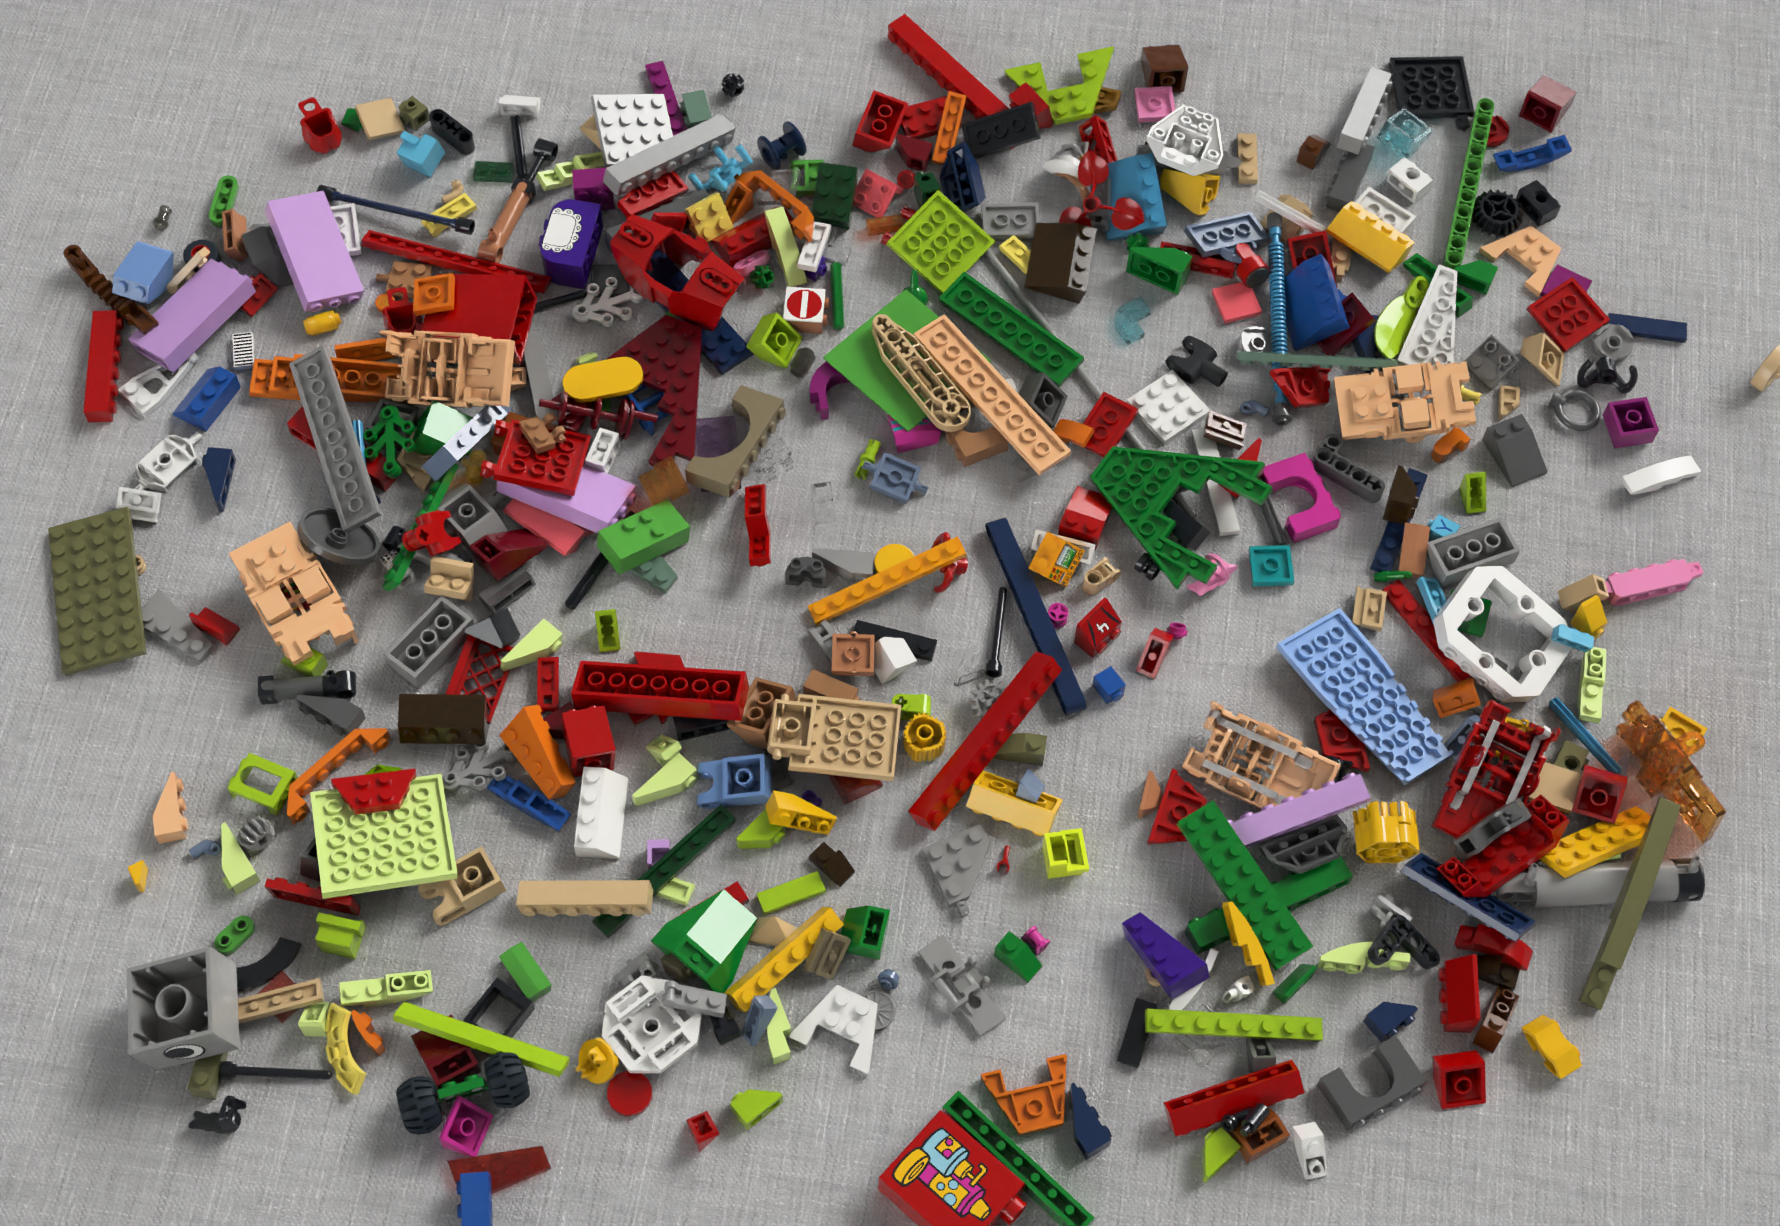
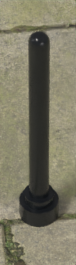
[534,290,587,311]
[985,587,1007,678]
[220,1061,332,1080]

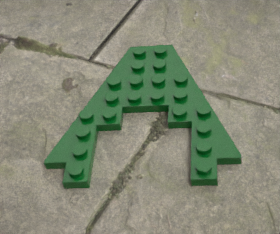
[1090,446,1273,590]

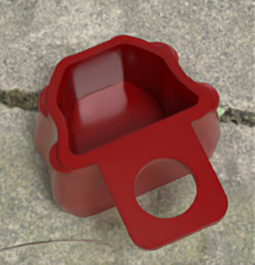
[298,97,342,154]
[382,287,423,335]

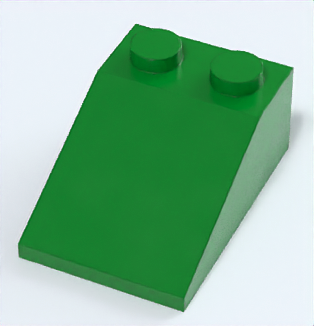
[1126,247,1192,295]

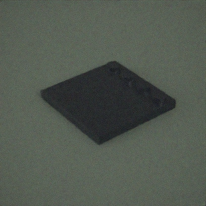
[1389,56,1474,119]

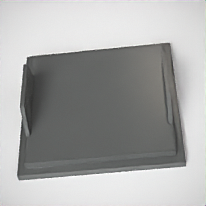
[591,264,630,298]

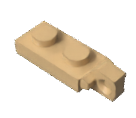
[1331,238,1352,282]

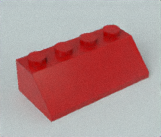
[710,206,795,268]

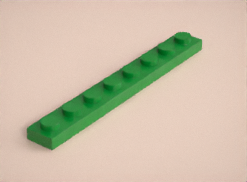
[382,464,459,592]

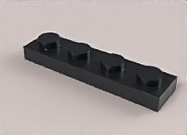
[852,620,937,662]

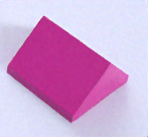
[439,1096,494,1158]

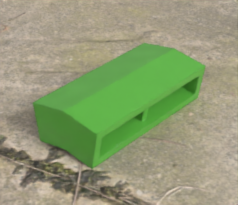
[499,942,552,1002]

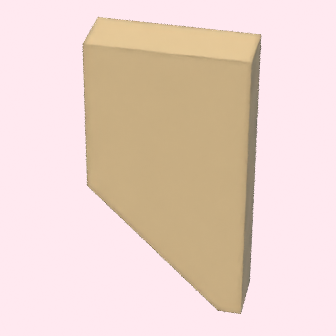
[1498,385,1520,420]

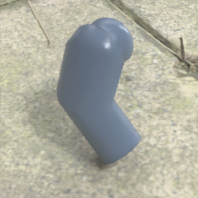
[1240,400,1270,417]

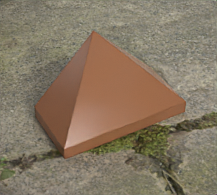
[1137,771,1163,818]

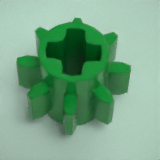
[1125,232,1150,251]
[750,265,774,289]

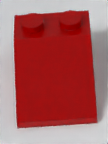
[1287,230,1337,287]
[1058,486,1112,550]

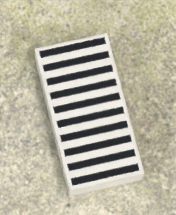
[232,332,255,371]

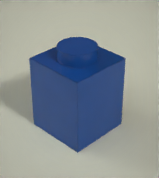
[1092,666,1126,704]

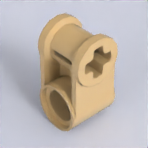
[1082,558,1121,595]

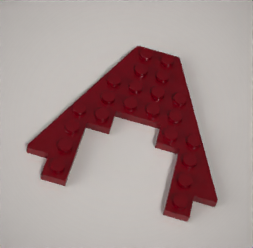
[551,314,702,472]

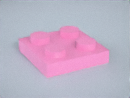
[1134,86,1175,123]

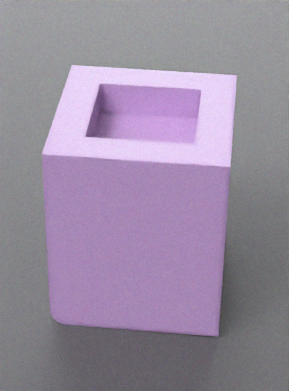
[647,839,671,870]

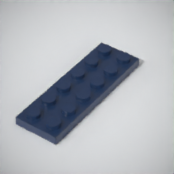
[1401,853,1535,941]

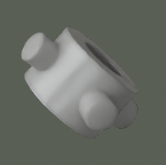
[956,900,969,916]

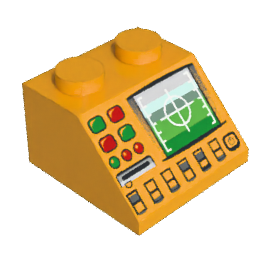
[1028,532,1085,587]

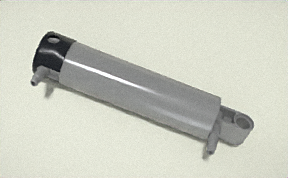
[1496,856,1705,907]

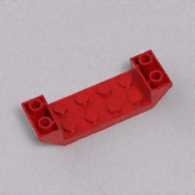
[1436,795,1570,897]

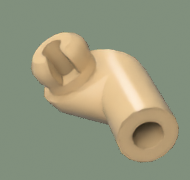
[441,180,464,205]

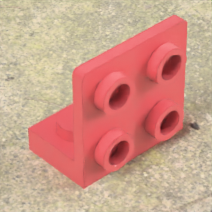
[854,169,904,219]

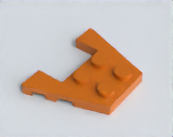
[980,1054,1067,1136]

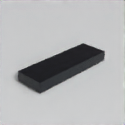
[1117,998,1157,1068]

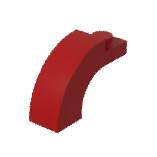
[1454,924,1533,971]

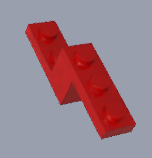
[744,484,771,567]

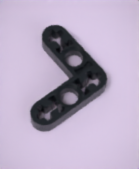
[1368,915,1440,970]

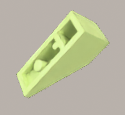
[500,619,563,672]
[632,753,698,806]
[221,822,260,894]

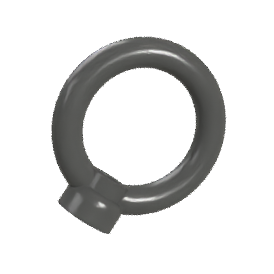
[1548,389,1601,431]

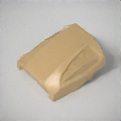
[1260,195,1313,244]

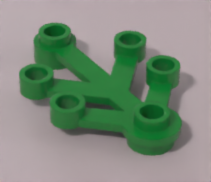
[363,405,416,479]

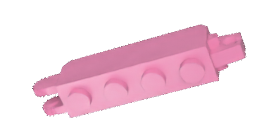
[1602,559,1704,606]

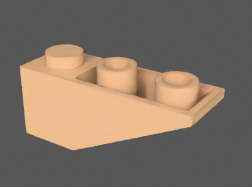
[153,772,188,844]

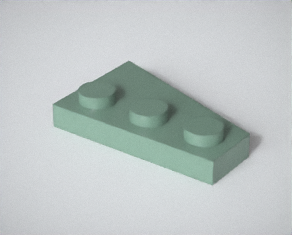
[628,555,678,594]

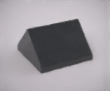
[465,608,520,648]

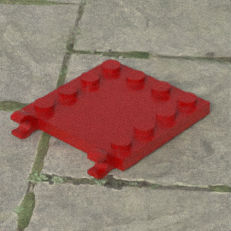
[480,419,591,496]

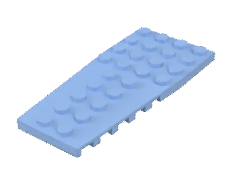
[1276,608,1453,785]

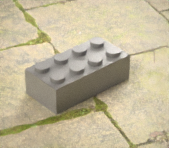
[384,596,474,689]

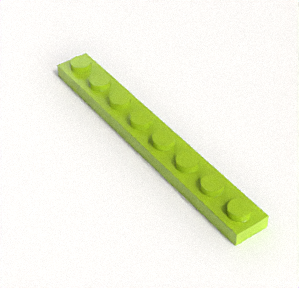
[1145,1009,1323,1042]

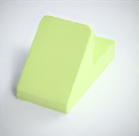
[645,734,682,767]

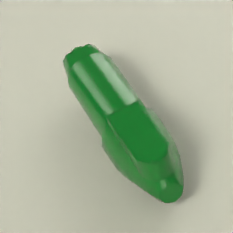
[1374,571,1412,582]

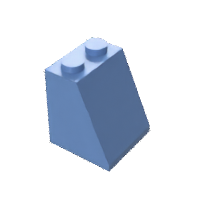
[112,241,174,304]

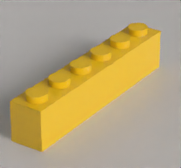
[724,907,844,1012]

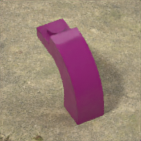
[810,361,850,420]

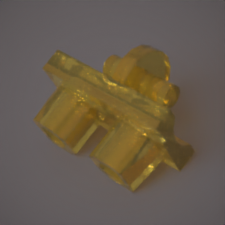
[462,450,487,485]

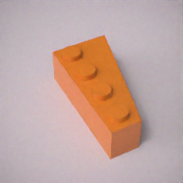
[499,705,576,800]

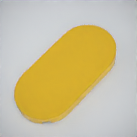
[563,357,643,403]

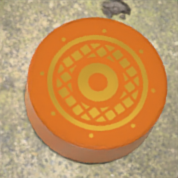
[375,293,395,313]

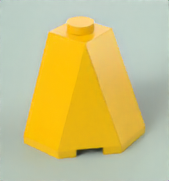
[1160,168,1220,215]

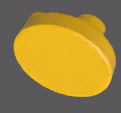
[874,544,914,573]

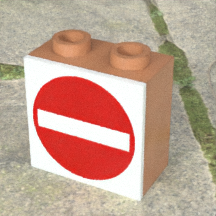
[783,287,829,334]

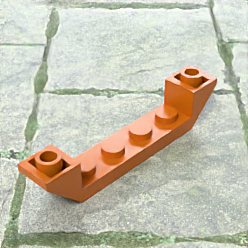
[734,170,814,243]
[287,728,391,825]

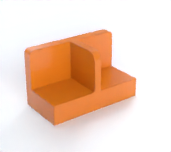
[1432,678,1481,718]

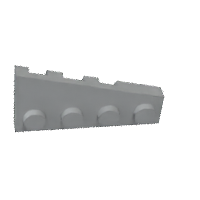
[142,589,214,664]

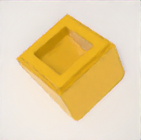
[128,860,148,893]

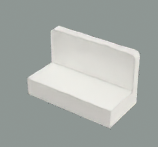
[499,95,541,118]

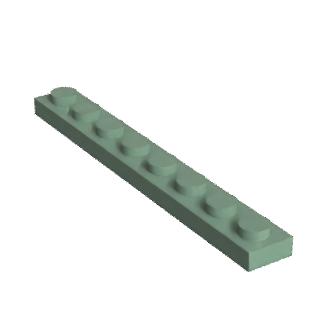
[1236,350,1398,371]

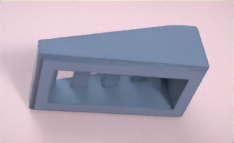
[742,995,778,1046]

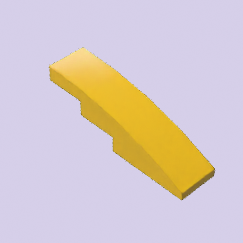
[1222,901,1275,986]

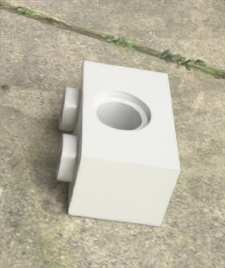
[1386,157,1433,204]

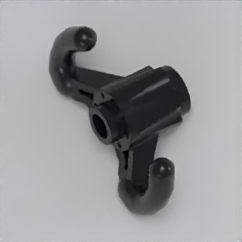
[1577,357,1638,393]

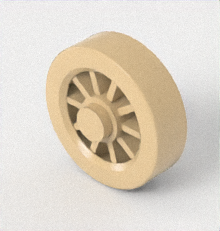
[1750,344,1780,392]

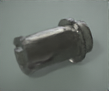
[153,205,172,231]

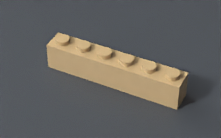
[516,880,653,917]

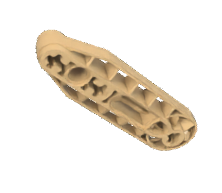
[872,314,971,432]

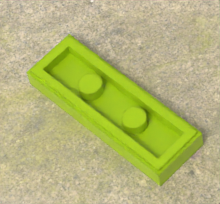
[756,871,826,915]

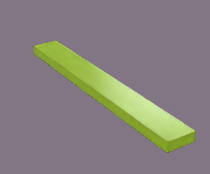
[393,1002,570,1077]

